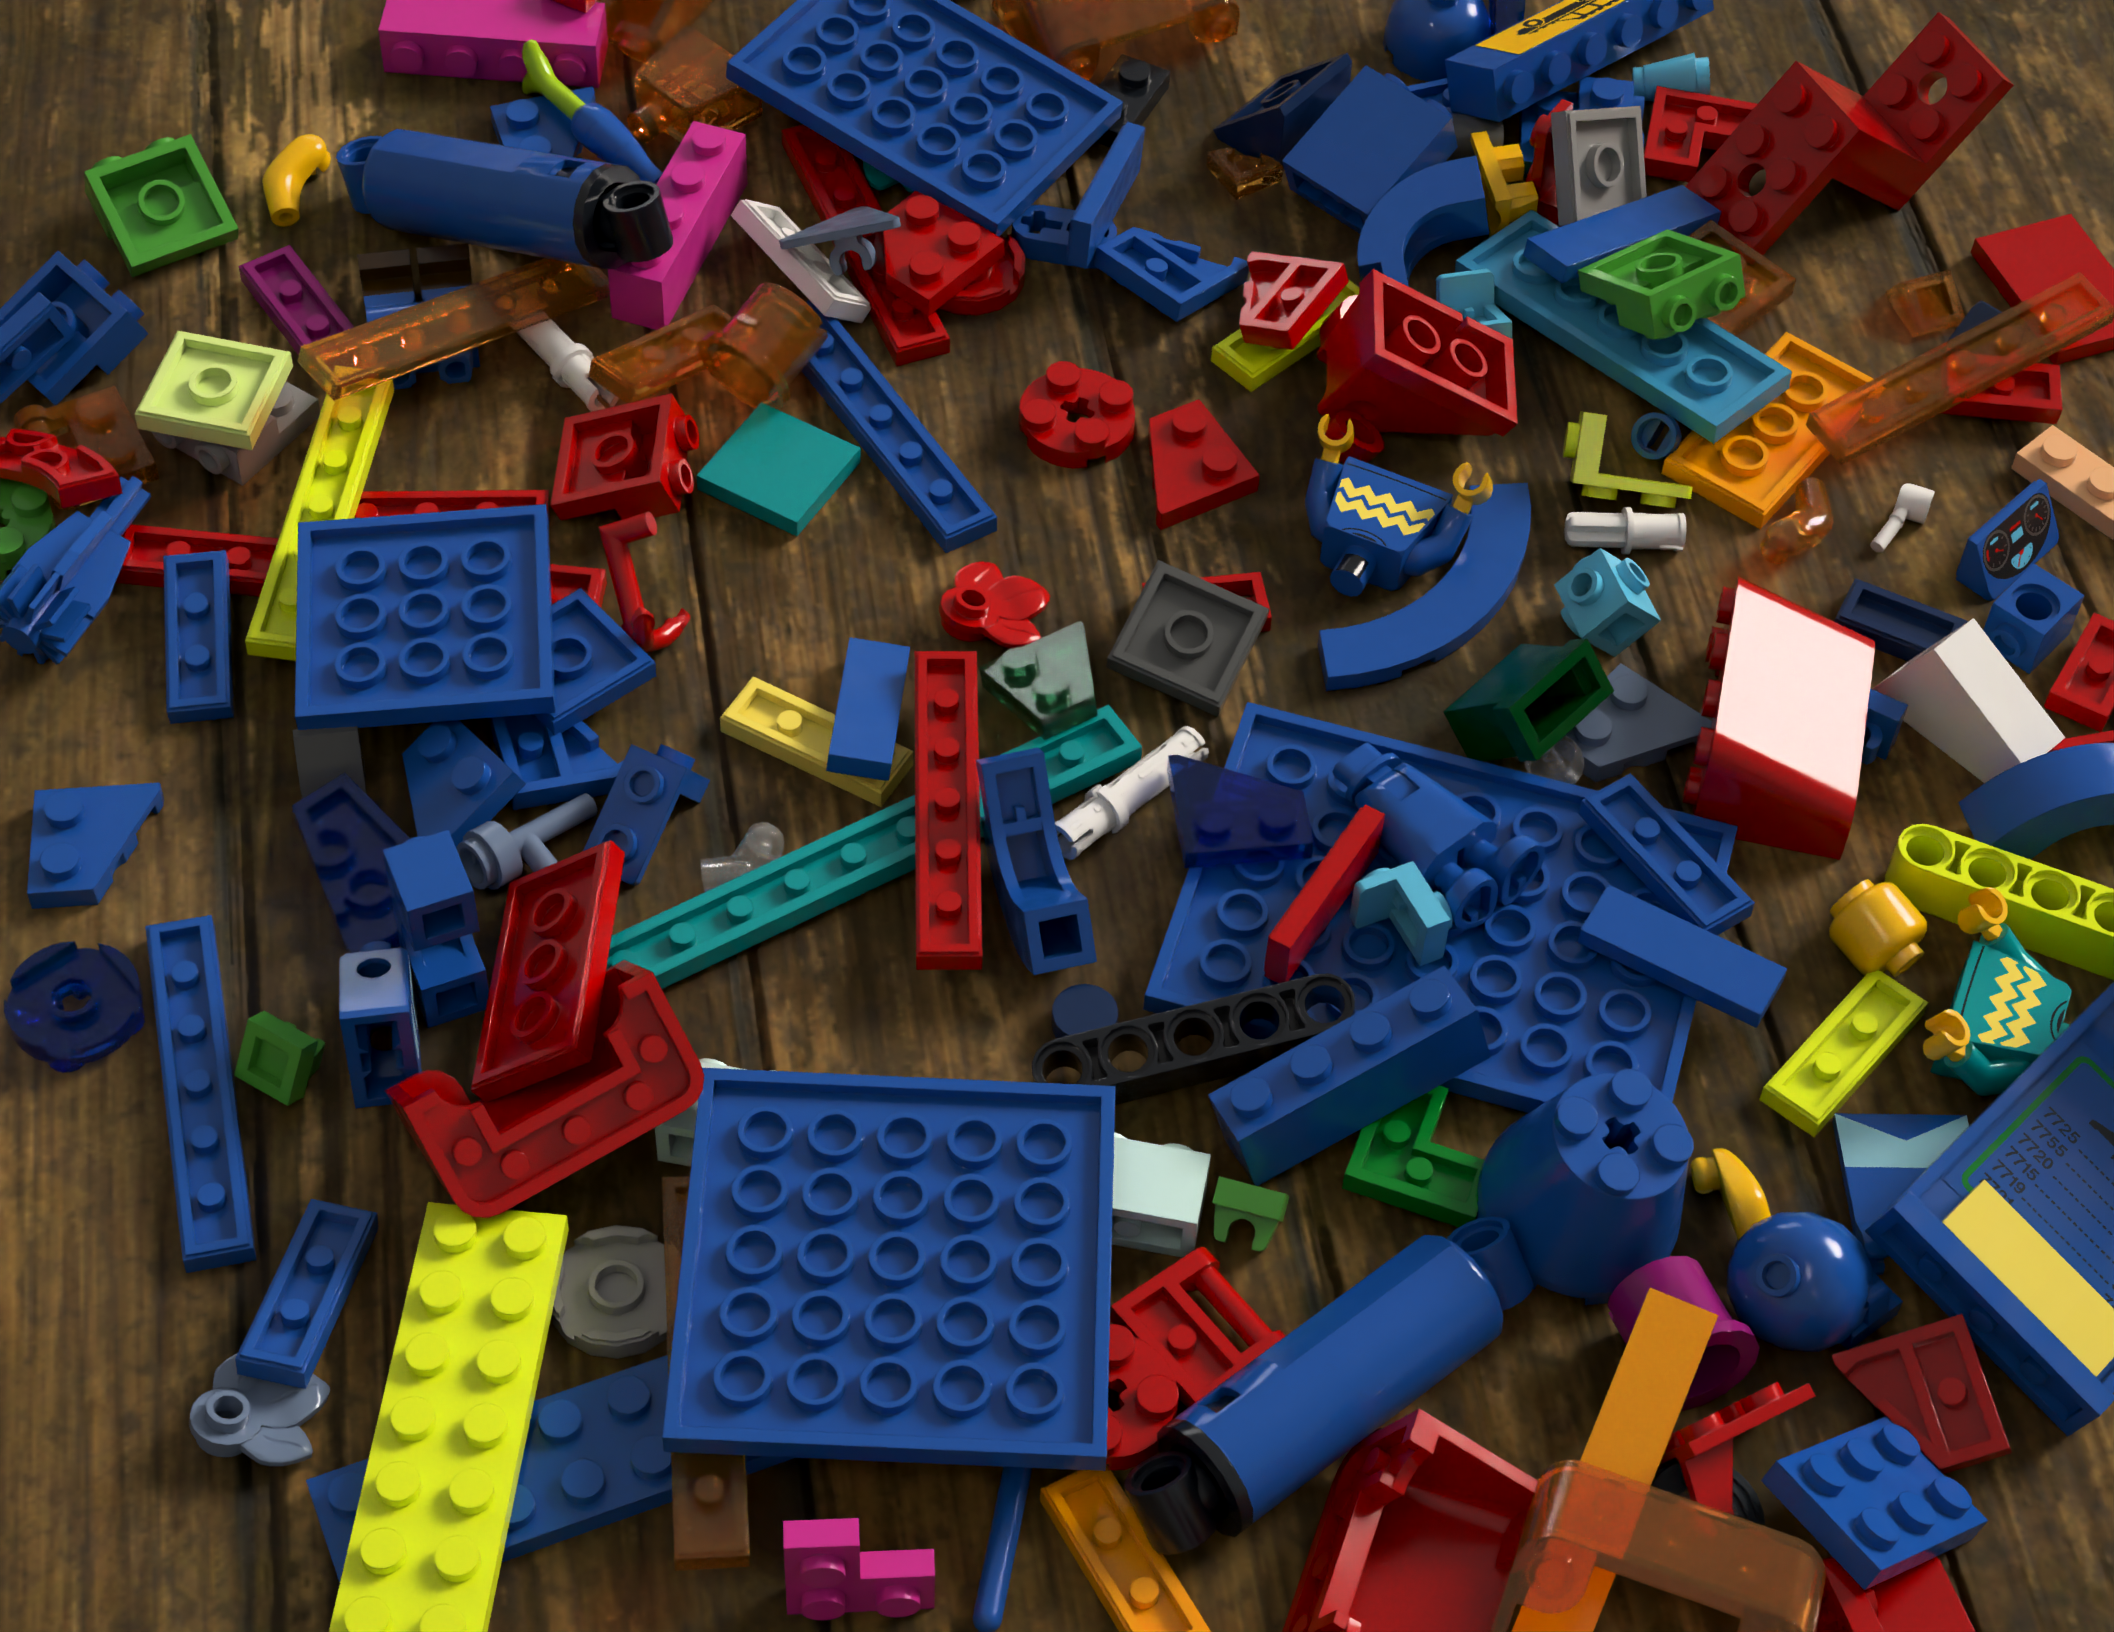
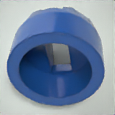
[1631,412,1682,460]

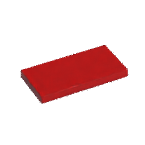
[471,840,625,1103]

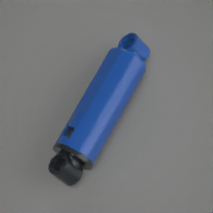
[336,129,674,269]
[1124,1216,1534,1555]

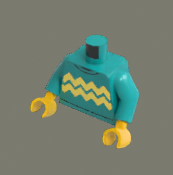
[1923,887,2072,1096]

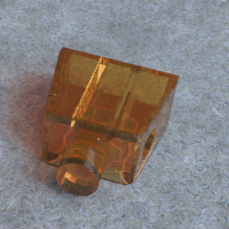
[627,25,762,143]

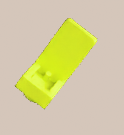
[1563,411,1693,508]

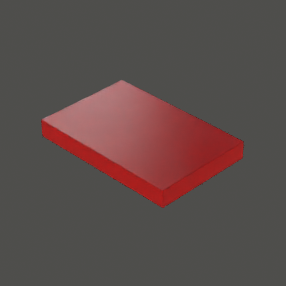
[1970,214,2114,365]

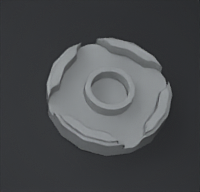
[551,1225,681,1359]

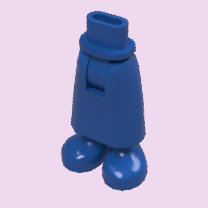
[1333,743,1545,929]

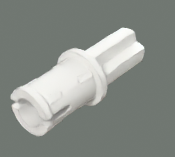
[1564,507,1687,554]

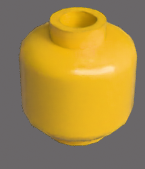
[1829,879,1927,977]

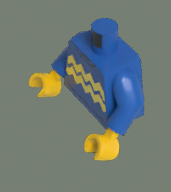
[1305,414,1493,597]

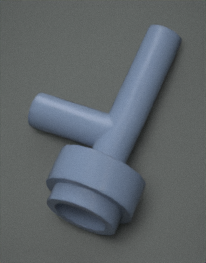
[456,793,598,890]

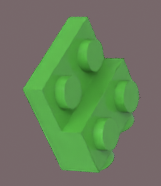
[84,134,239,277]
[1578,229,1746,339]

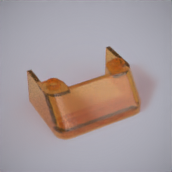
[1486,1459,1826,1632]

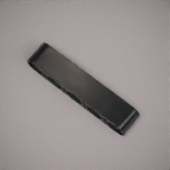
[1032,973,1355,1105]

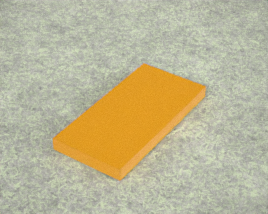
[1661,332,1884,530]

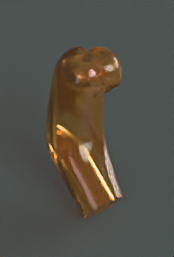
[1759,477,1834,565]

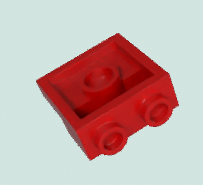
[550,393,700,521]

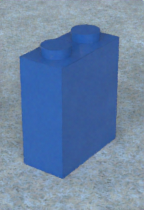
[1282,65,1458,234]

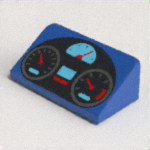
[1956,478,2059,601]

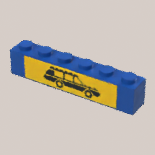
[1445,0,1714,122]

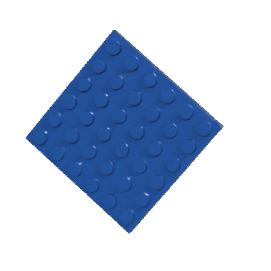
[662,1068,1115,1471]

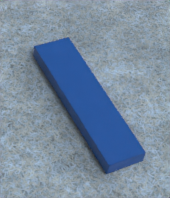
[1523,185,1722,283]

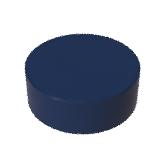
[1051,984,1118,1038]

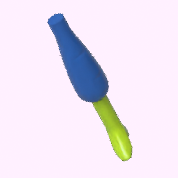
[522,39,663,184]

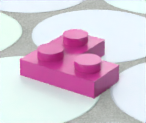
[783,1518,935,1620]

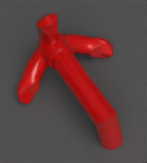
[598,511,690,653]

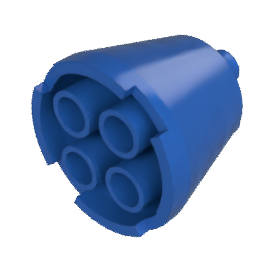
[1476,1068,1694,1305]

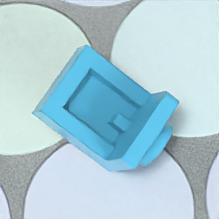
[1436,269,1512,339]
[1349,861,1452,966]

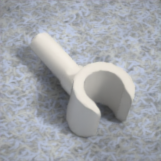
[1870,483,1935,553]

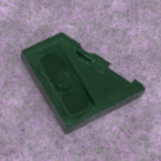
[979,621,1098,740]

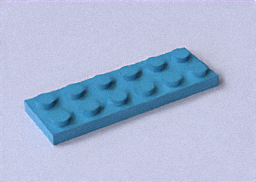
[1455,210,1792,444]

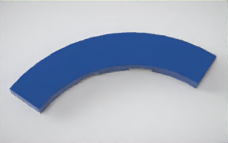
[1317,483,1531,691]

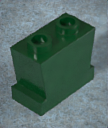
[1443,639,1614,762]

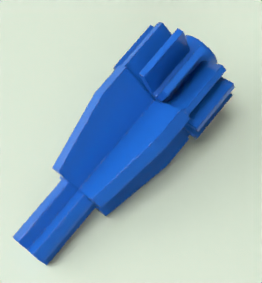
[0,476,151,665]

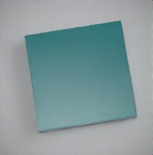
[696,402,861,536]

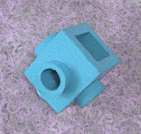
[1554,548,1661,657]

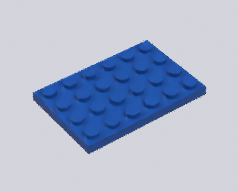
[726,0,1123,236]

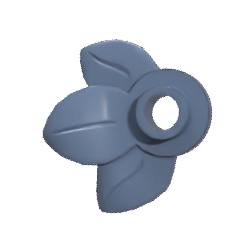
[189,1353,330,1466]

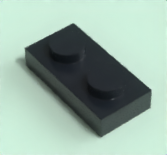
[1096,54,1170,147]

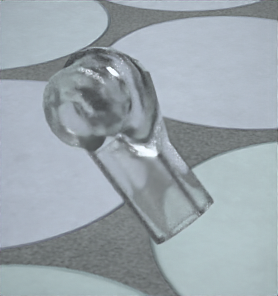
[700,822,785,891]

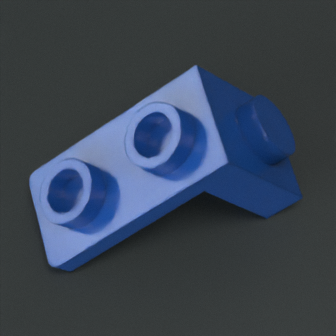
[583,744,710,886]

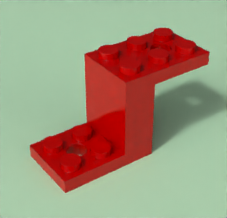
[1685,12,2014,262]

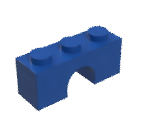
[383,830,489,1028]

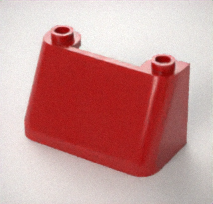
[385,960,704,1218]
[1282,1408,1561,1632]

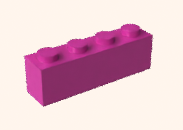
[378,0,608,88]
[608,121,748,332]

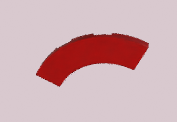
[0,428,123,508]

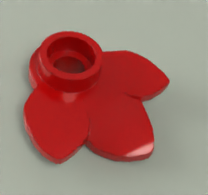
[939,561,1050,649]

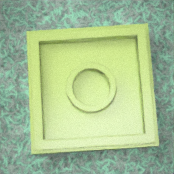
[134,331,293,450]

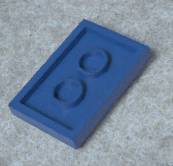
[1761,1416,1989,1590]

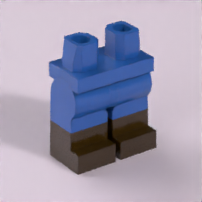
[357,243,480,390]

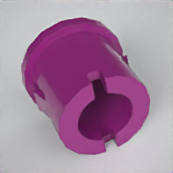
[1608,1256,1760,1412]

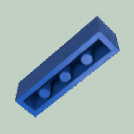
[1208,965,1491,1186]

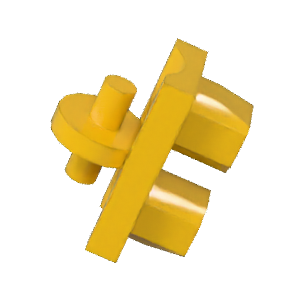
[1470,131,1538,237]

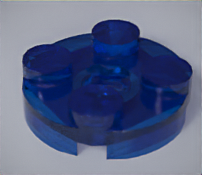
[4,941,145,1073]

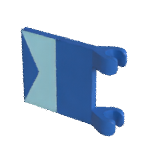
[1832,1113,1969,1275]

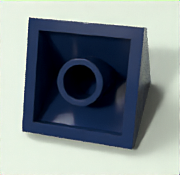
[1213,53,1352,175]

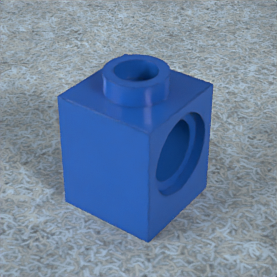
[1983,563,2085,674]

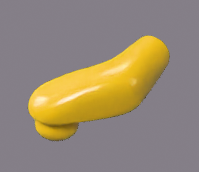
[262,134,331,227]
[1690,1148,1771,1240]

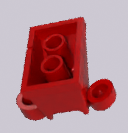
[1317,269,1518,464]

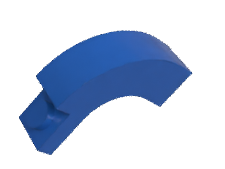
[1357,155,1489,287]
[1958,743,2114,859]
[976,748,1097,975]

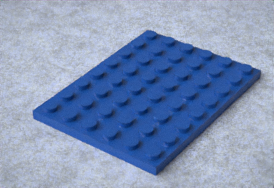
[1143,702,1738,1113]

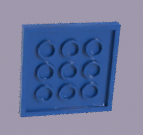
[295,504,555,730]

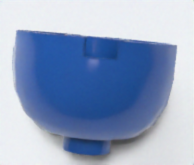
[1383,0,1491,82]
[1727,1212,1873,1352]

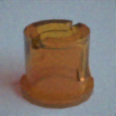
[698,282,828,411]

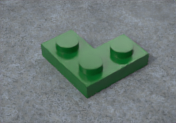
[1342,1086,1484,1227]

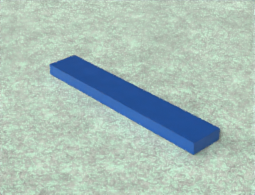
[769,300,997,553]
[145,915,257,1273]

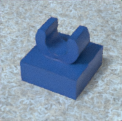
[1861,688,1908,765]

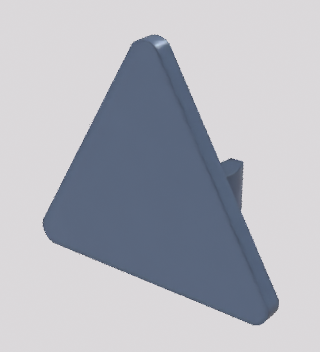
[779,206,901,276]

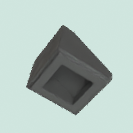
[293,726,367,805]

